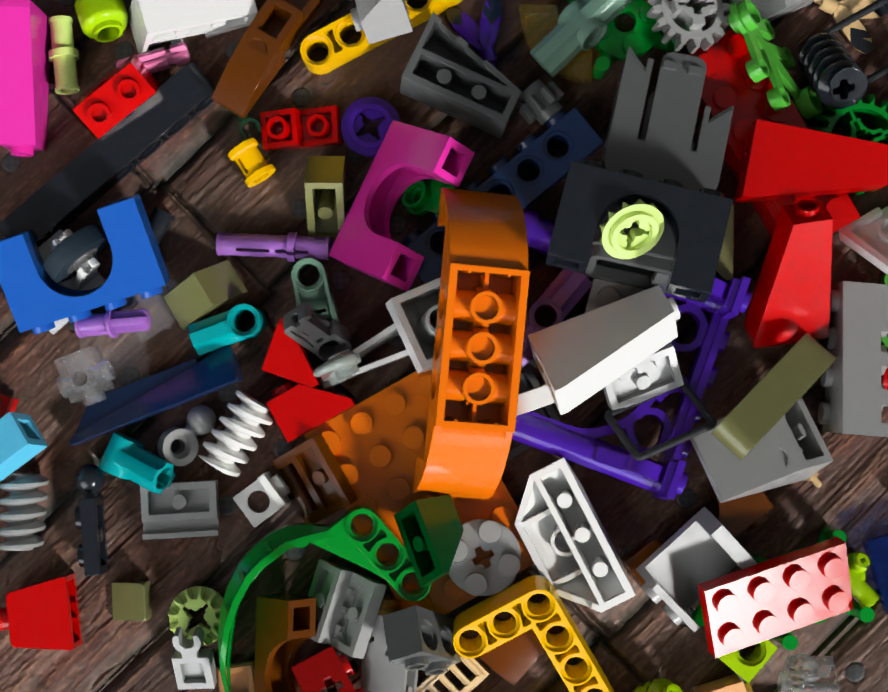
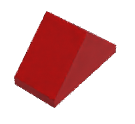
[261,317,321,388]

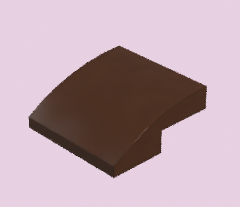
[461,583,563,686]

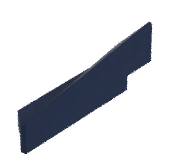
[69,345,244,446]

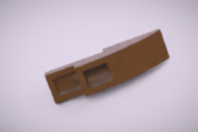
[212,0,324,119]

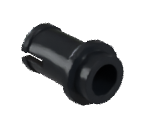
[149,206,176,250]

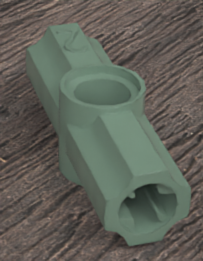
[530,0,633,77]

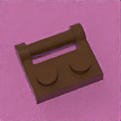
[271,433,358,523]

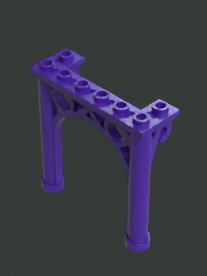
[512,208,752,500]

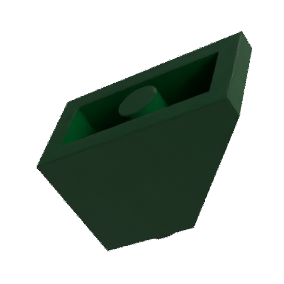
[394,495,464,588]

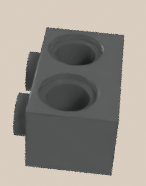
[383,605,461,676]

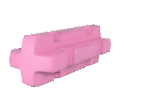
[116,42,190,74]

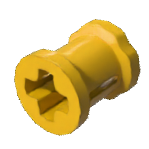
[228,137,276,188]

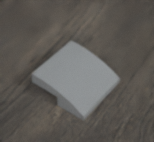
[308,559,387,659]

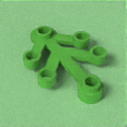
[727,0,823,120]

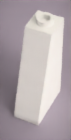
[528,285,680,415]

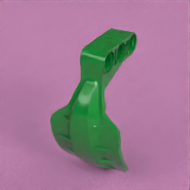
[218,504,431,692]

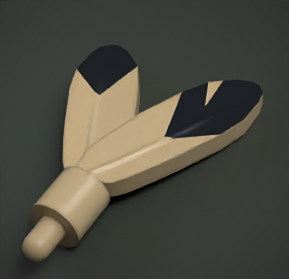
[813,0,888,54]

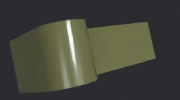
[711,333,837,460]

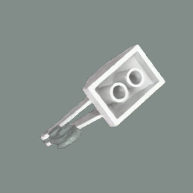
[313,277,441,390]

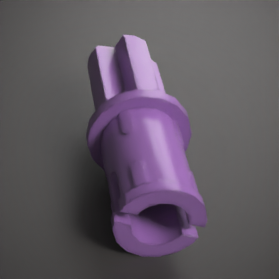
[74,309,152,338]

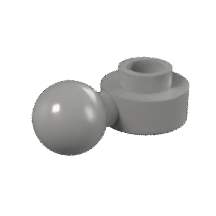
[157,405,217,466]

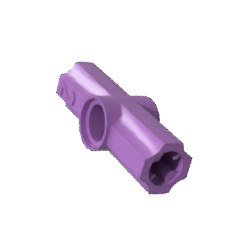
[521,269,592,370]

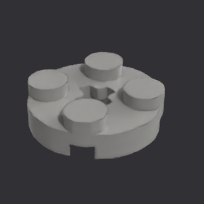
[448,518,521,596]

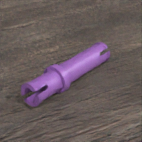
[216,232,331,262]

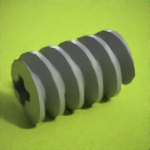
[0,471,49,551]

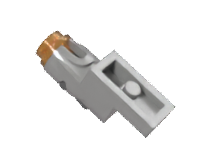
[353,595,419,692]

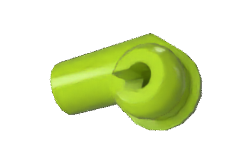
[847,551,880,608]

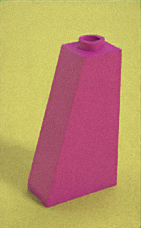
[0,0,51,157]

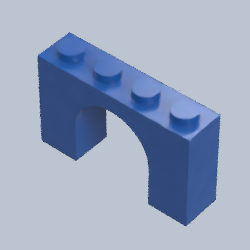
[0,194,170,335]

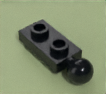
[74,464,109,576]

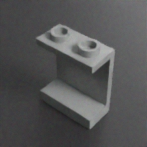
[636,506,758,632]

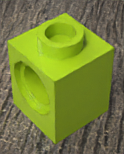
[718,639,778,684]

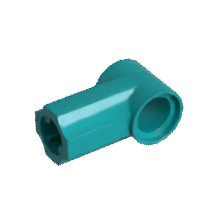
[188,303,267,356]
[98,432,175,494]

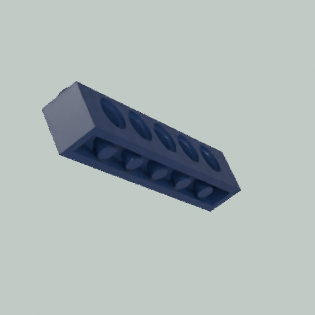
[402,107,604,284]

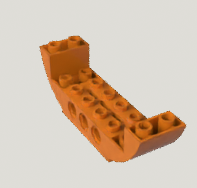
[413,188,530,499]

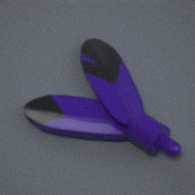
[446,0,502,69]

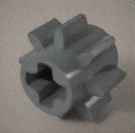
[518,79,564,126]

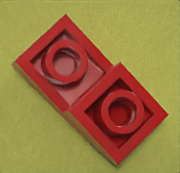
[260,105,343,151]

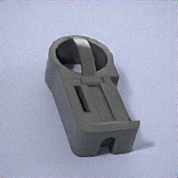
[283,302,353,362]

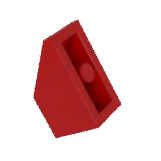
[266,381,357,442]

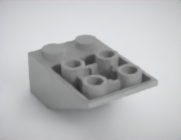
[690,397,833,503]

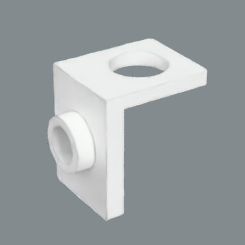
[233,471,291,527]

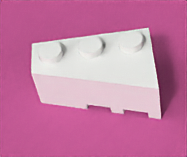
[128,0,258,54]

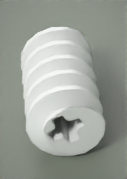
[198,390,273,477]

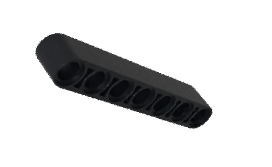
[0,63,216,247]

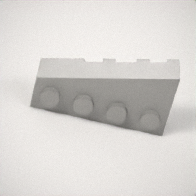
[818,281,888,437]

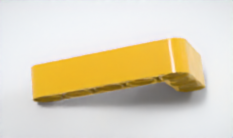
[300,0,463,75]
[453,575,615,692]

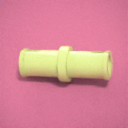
[48,15,80,95]

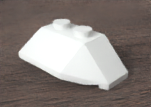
[514,457,636,613]

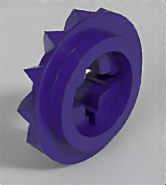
[341,97,400,158]

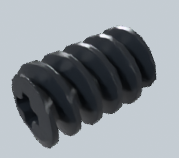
[797,33,868,109]

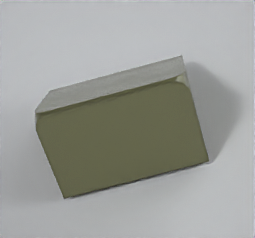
[111,580,152,621]

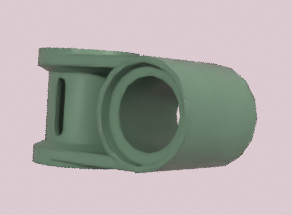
[291,258,340,324]

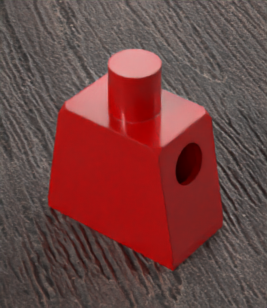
[0,572,83,650]

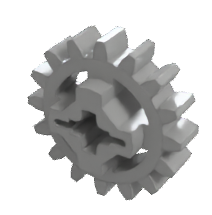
[647,0,730,54]

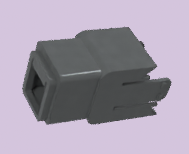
[585,47,734,293]

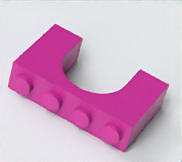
[328,120,475,291]

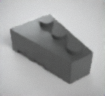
[400,12,522,139]

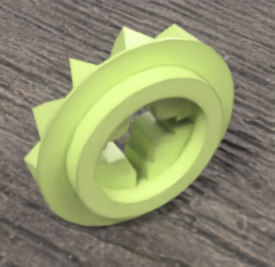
[599,199,664,259]
[168,586,224,646]

